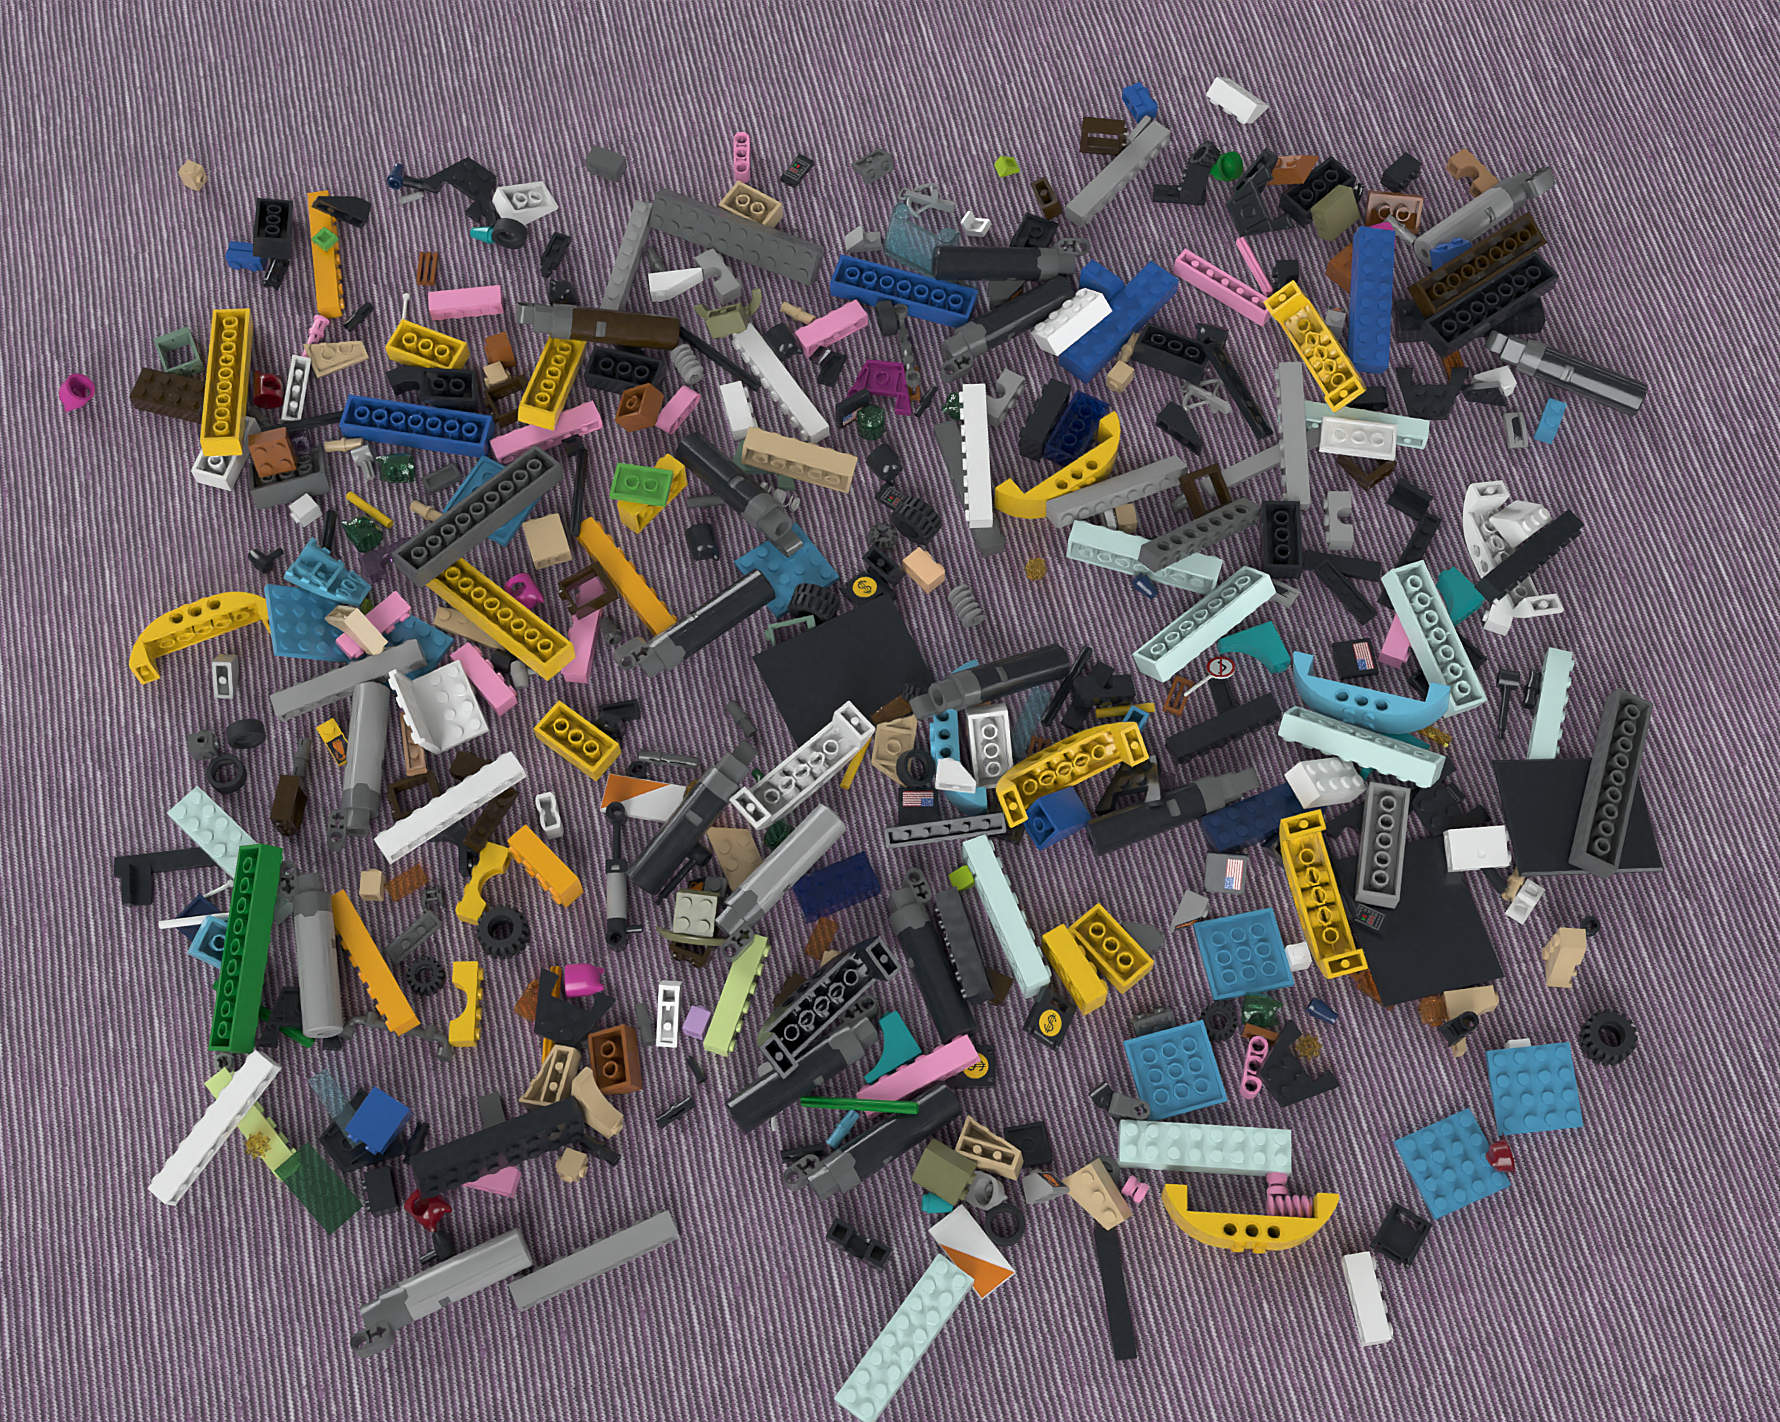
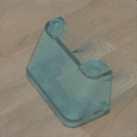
[884,202,960,278]

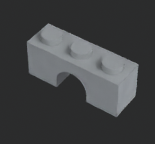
[695,248,742,306]
[986,368,1026,428]
[1322,491,1354,550]

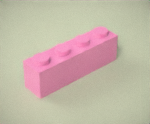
[428,285,504,320]
[795,300,868,358]
[336,591,411,660]
[1378,613,1412,669]
[450,642,518,717]
[462,1166,521,1198]

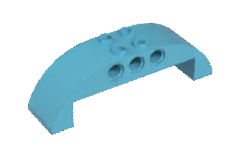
[1293,651,1451,734]
[930,660,987,815]

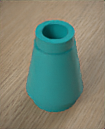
[470,226,495,244]
[921,1192,953,1214]

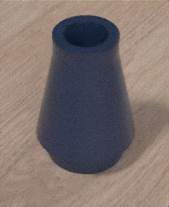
[387,164,404,190]
[1131,572,1159,600]
[1306,997,1338,1025]

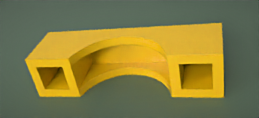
[455,842,512,925]
[449,961,484,1047]

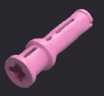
[301,315,330,358]

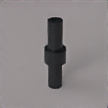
[914,385,938,418]

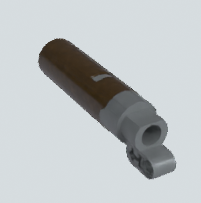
[515,302,680,351]

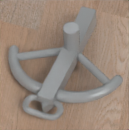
[898,183,956,218]
[1180,378,1231,415]

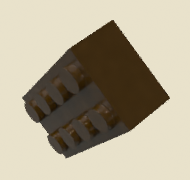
[129,367,206,424]

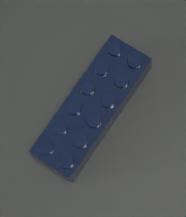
[1199,782,1327,853]

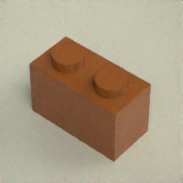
[483,331,517,369]

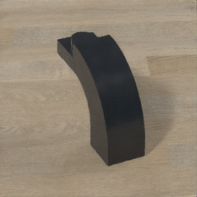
[385,366,441,408]
[429,821,478,877]

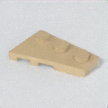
[303,341,369,379]

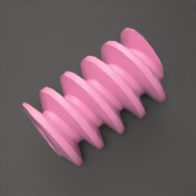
[1266,1195,1313,1218]

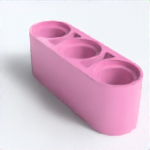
[734,132,751,183]
[655,385,701,435]
[1240,1036,1268,1099]

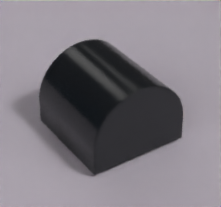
[490,648,517,674]

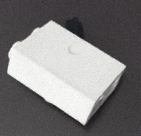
[1443,825,1511,893]

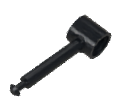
[1496,669,1520,740]
[654,841,713,906]

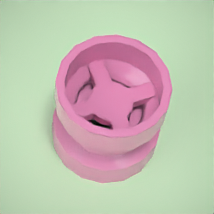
[1266,1172,1288,1198]
[1121,1175,1150,1204]

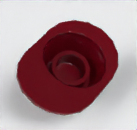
[1485,1132,1515,1174]

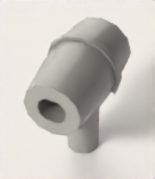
[510,660,538,690]

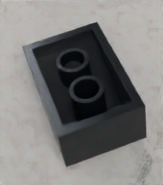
[419,367,476,413]

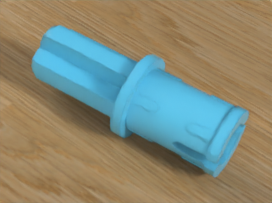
[825,1110,859,1150]

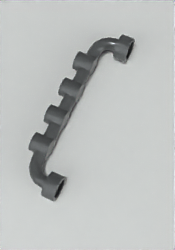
[894,304,921,388]
[337,1012,454,1062]

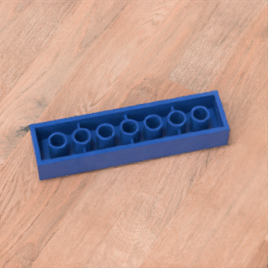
[1347,226,1395,375]
[830,254,978,328]
[1059,261,1179,385]
[339,394,496,458]

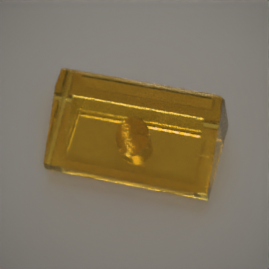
[1417,724,1454,747]

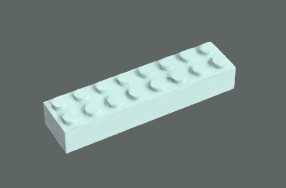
[1066,520,1223,595]
[1381,560,1487,719]
[1132,566,1276,683]
[1278,706,1446,788]
[167,786,293,924]
[962,834,1052,999]
[1118,1119,1291,1178]
[834,1254,974,1422]

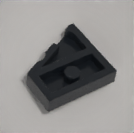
[1461,381,1507,407]
[590,712,625,740]

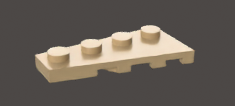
[433,607,506,651]

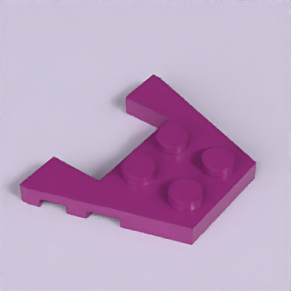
[842,359,912,416]

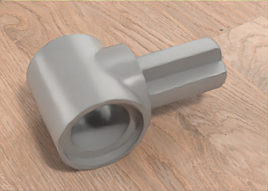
[351,443,376,480]

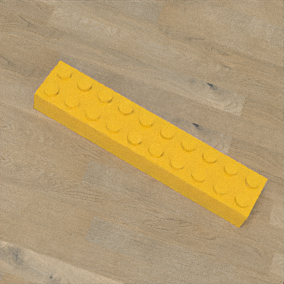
[200,308,254,457]
[426,558,576,681]

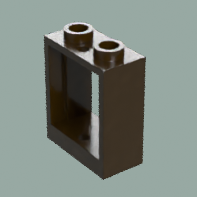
[1079,116,1128,156]
[483,374,529,428]
[1336,454,1397,492]
[1178,463,1233,520]
[557,561,619,620]
[386,770,442,821]
[269,774,309,837]
[668,916,723,969]

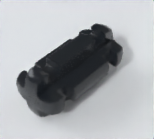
[1353,182,1365,204]

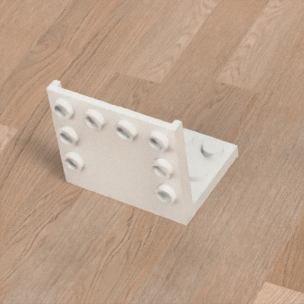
[388,660,490,755]

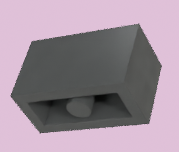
[585,145,627,183]

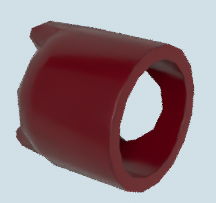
[253,370,284,409]
[404,1189,453,1233]

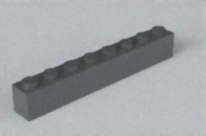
[933,419,1006,558]

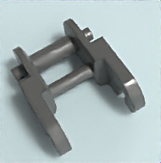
[422,885,444,913]

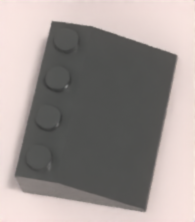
[248,445,331,510]

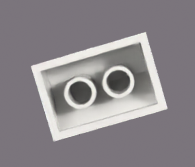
[1206,77,1269,124]
[1489,500,1553,549]

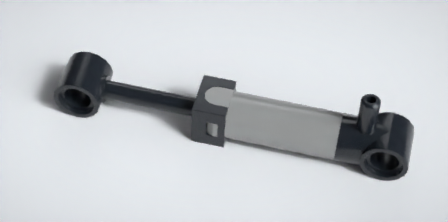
[605,802,644,952]

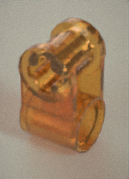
[513,980,540,1022]

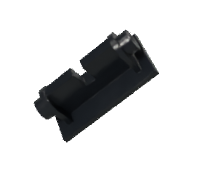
[262,258,290,291]

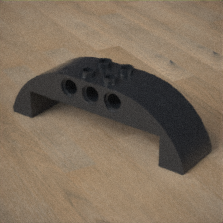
[756,936,903,1079]

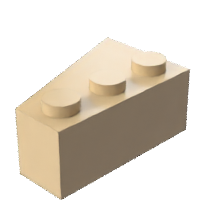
[1542,927,1586,988]
[518,1045,582,1110]
[955,1115,1024,1180]
[1061,1158,1133,1230]

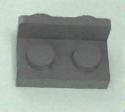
[851,148,894,185]
[1129,1006,1177,1038]

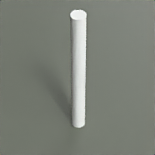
[159,912,229,929]

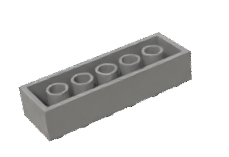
[1354,782,1410,909]

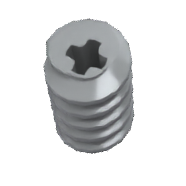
[670,344,703,385]
[948,584,985,628]

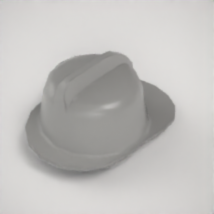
[965,1171,1008,1210]

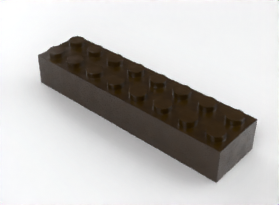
[1407,212,1547,319]

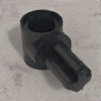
[1088,1081,1121,1123]

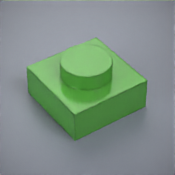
[312,227,338,251]

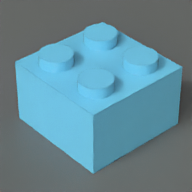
[187,915,227,969]

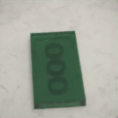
[274,1142,363,1235]

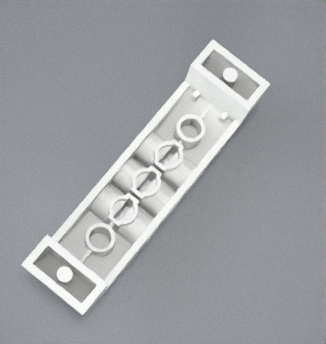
[1463,480,1564,618]
[729,701,875,830]

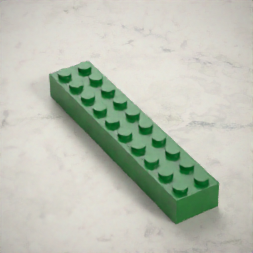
[208,844,283,1054]

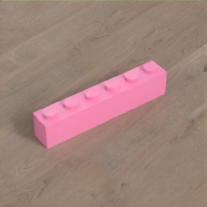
[1173,248,1272,327]
[490,401,603,466]
[561,573,607,684]
[856,1034,981,1120]

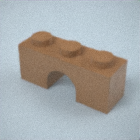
[1446,148,1499,198]

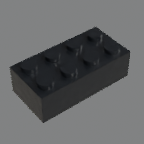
[1278,156,1357,228]
[253,198,293,259]
[1131,322,1211,385]
[583,345,667,395]
[1018,378,1071,463]
[1259,500,1303,579]

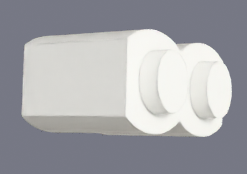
[536,792,564,840]

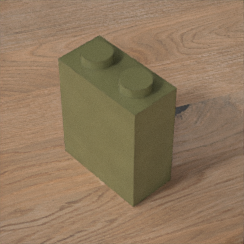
[1310,185,1360,241]
[911,1138,978,1206]

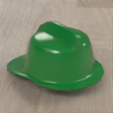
[1209,151,1243,182]

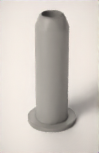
[398,191,424,206]

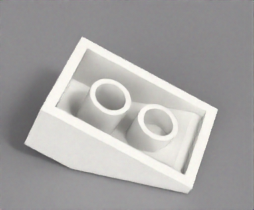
[492,181,558,225]

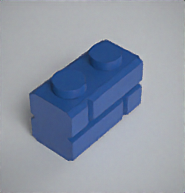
[1121,82,1158,124]
[225,241,268,272]

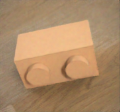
[902,547,945,594]

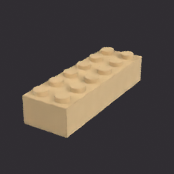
[741,427,858,494]

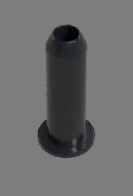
[686,1055,708,1084]

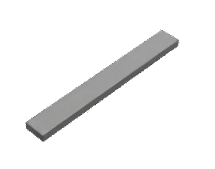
[1200,424,1321,498]

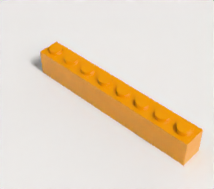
[307,190,345,319]
[575,516,678,637]
[332,889,421,1037]

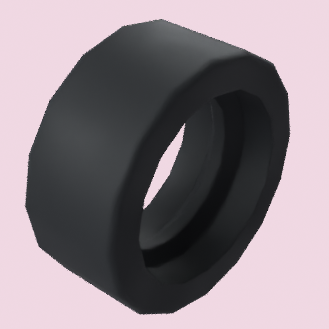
[492,218,528,249]
[875,300,898,337]
[226,719,266,749]
[896,749,935,788]
[206,754,247,794]
[984,1203,1025,1247]

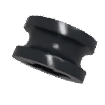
[628,761,647,779]
[1580,916,1601,937]

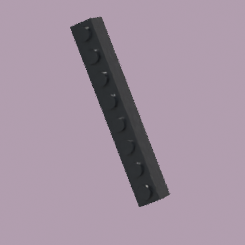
[1474,509,1585,604]

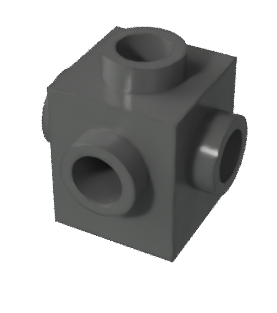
[188,730,220,760]

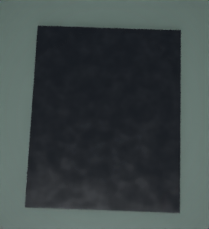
[752,593,935,749]
[1492,758,1664,877]
[1336,834,1505,1008]

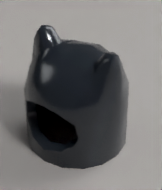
[548,279,579,307]
[763,323,803,361]
[1195,323,1229,350]
[865,443,903,486]
[684,523,720,561]

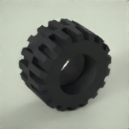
[891,496,942,545]
[787,583,840,626]
[475,904,530,960]
[1579,1009,1638,1067]

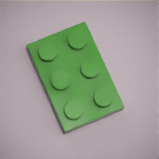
[609,463,674,507]

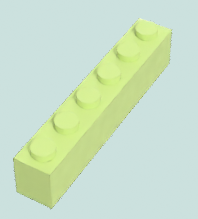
[703,933,771,1057]
[204,1067,302,1182]

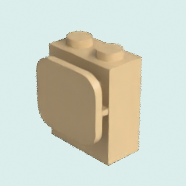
[522,513,573,570]

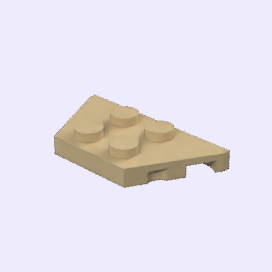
[871,714,917,788]
[706,827,763,893]

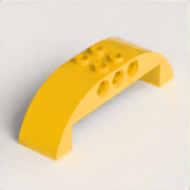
[1263,280,1367,413]
[994,411,1121,519]
[129,592,271,685]
[996,722,1149,828]
[1279,809,1368,979]
[1161,1184,1339,1254]

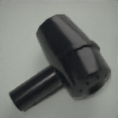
[247,547,284,574]
[419,1229,456,1265]

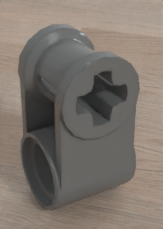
[1108,1093,1150,1121]

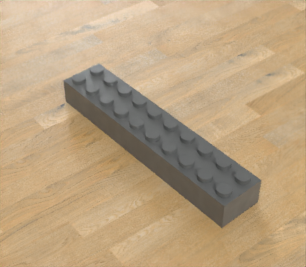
[649,188,825,286]
[391,445,564,588]
[1569,688,1653,879]

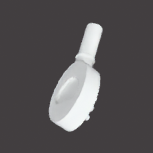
[1100,509,1117,531]

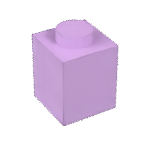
[682,1005,712,1040]

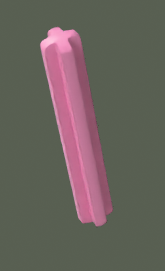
[1236,237,1274,296]

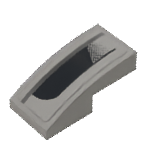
[1503,412,1528,449]
[1268,579,1300,609]

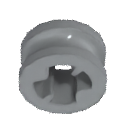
[213,1053,235,1072]

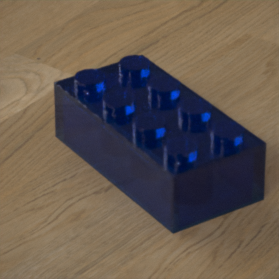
[1043,390,1110,467]
[791,851,881,925]

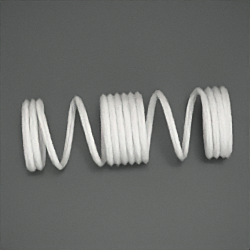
[760,482,800,512]

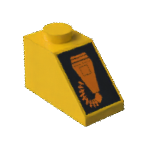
[316,718,348,767]

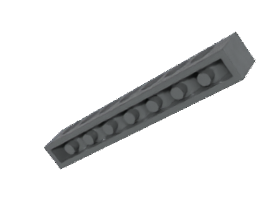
[1138,497,1261,573]

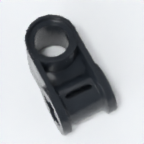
[1437,1011,1479,1047]

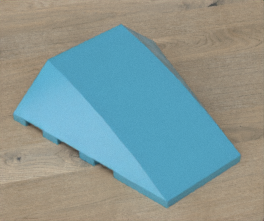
[283,537,372,607]

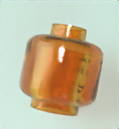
[1417,996,1448,1028]

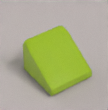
[994,156,1020,177]
[948,864,975,892]

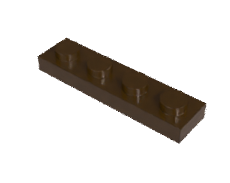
[462,787,520,853]

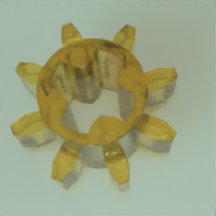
[1024,557,1048,582]
[1295,1033,1323,1061]
[243,1131,272,1160]

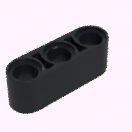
[1346,386,1389,411]

